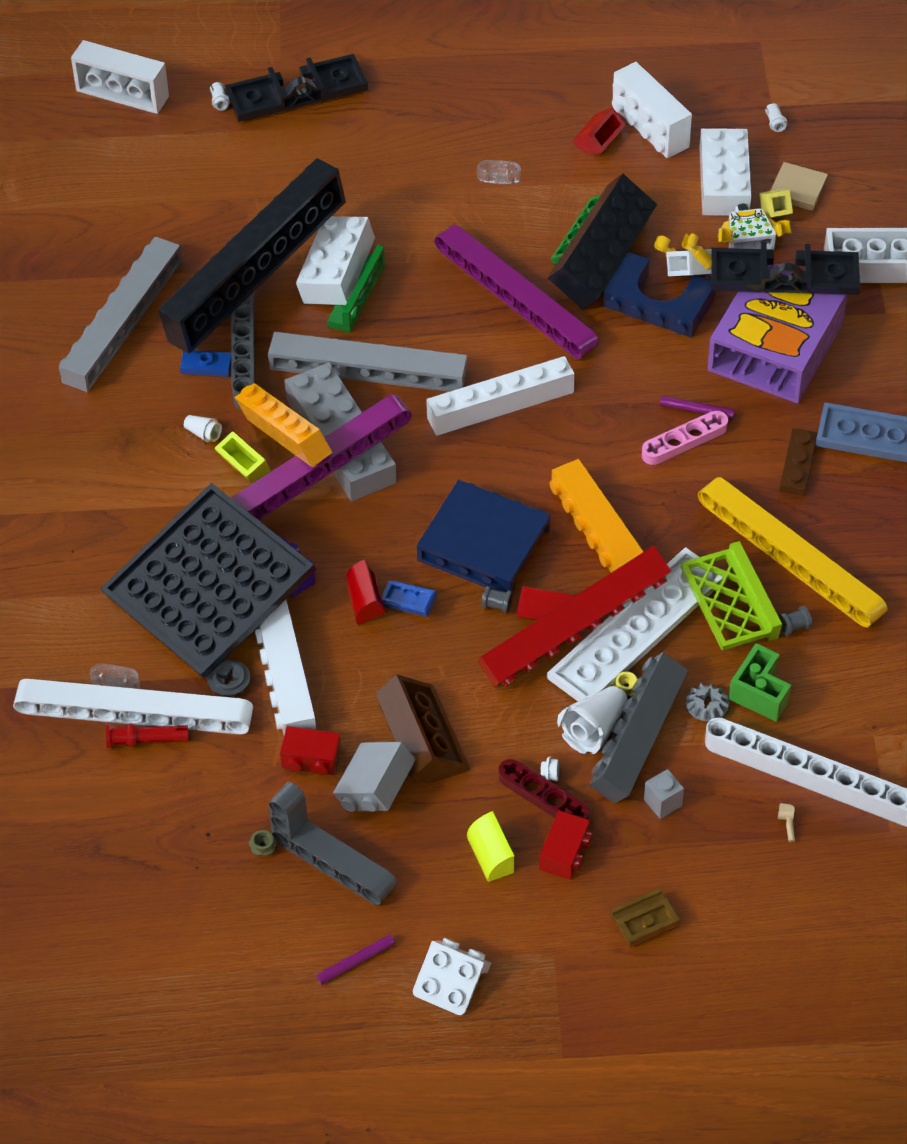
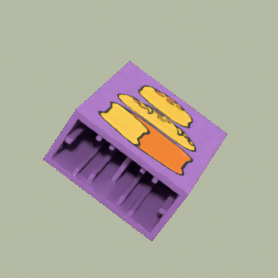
[707,264,847,403]

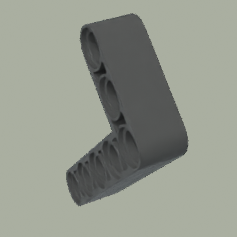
[268,782,397,905]

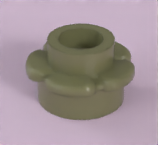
[249,830,277,856]

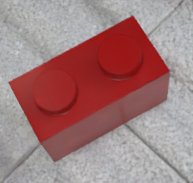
[280,726,341,775]
[539,810,593,880]

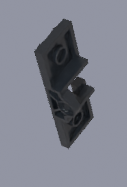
[225,54,368,122]
[711,242,860,295]

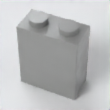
[333,742,416,812]

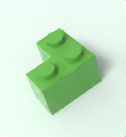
[729,643,791,722]

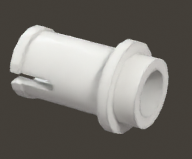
[210,82,230,111]
[765,103,787,132]

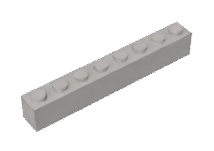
[59,236,182,392]
[268,332,467,392]

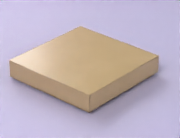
[770,162,828,211]

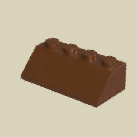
[376,674,469,783]

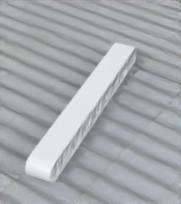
[13,679,253,734]
[705,718,907,827]

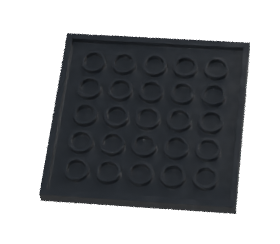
[100,483,316,679]

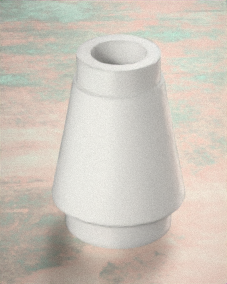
[184,415,222,442]

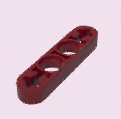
[498,759,589,820]

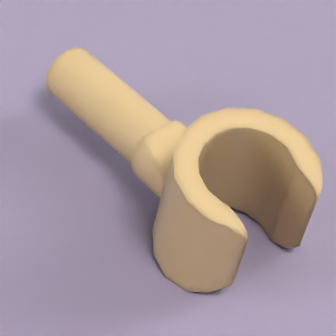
[778,803,795,842]

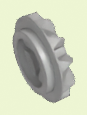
[686,683,729,721]

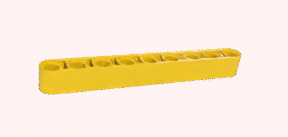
[698,477,888,628]

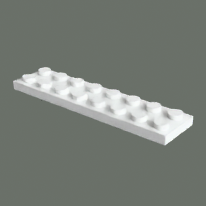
[547,547,724,701]

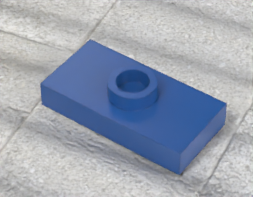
[180,350,231,377]
[382,580,438,617]

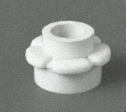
[541,757,560,781]

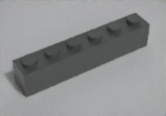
[589,652,688,803]

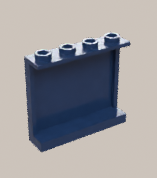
[417,480,550,592]

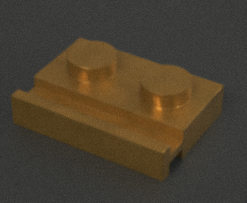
[610,888,680,948]

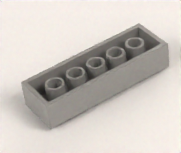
[285,362,396,502]

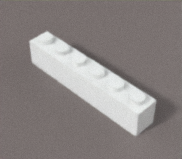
[427,356,574,436]
[255,600,316,735]

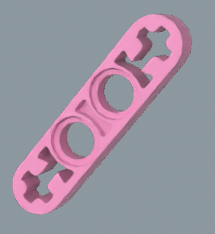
[642,411,728,465]

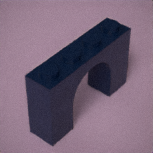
[603,252,715,338]

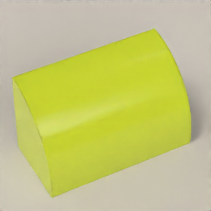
[215,431,271,483]
[467,811,514,882]

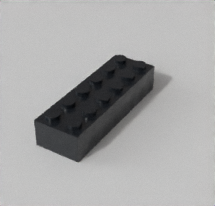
[547,174,658,310]

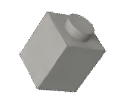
[644,769,684,819]

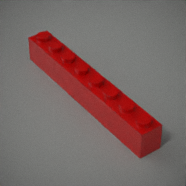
[477,546,672,687]

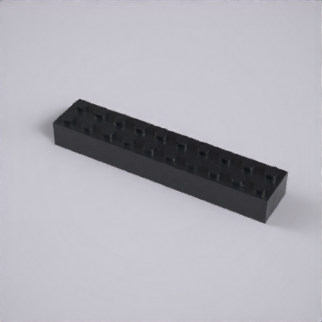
[158,158,346,354]

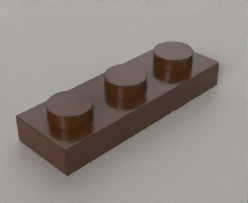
[779,428,817,496]

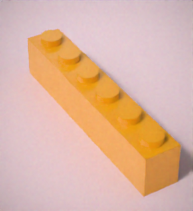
[234,383,333,467]
[550,459,643,572]

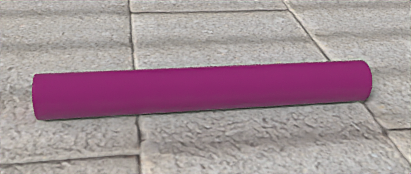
[660,396,735,420]
[316,935,395,985]

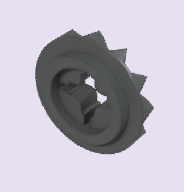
[207,660,250,698]

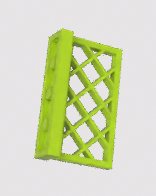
[680,541,782,651]

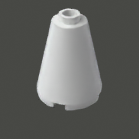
[557,686,628,754]

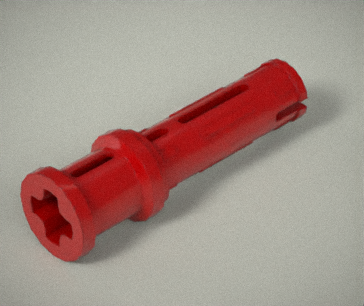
[106,723,188,748]

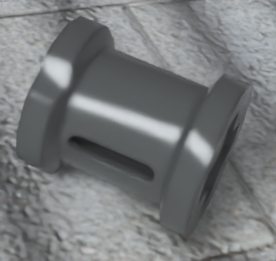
[481,585,513,614]
[778,606,812,636]

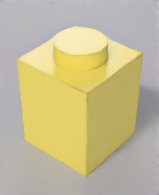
[759,189,793,218]

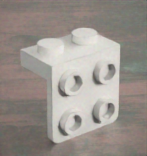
[413,938,492,1015]

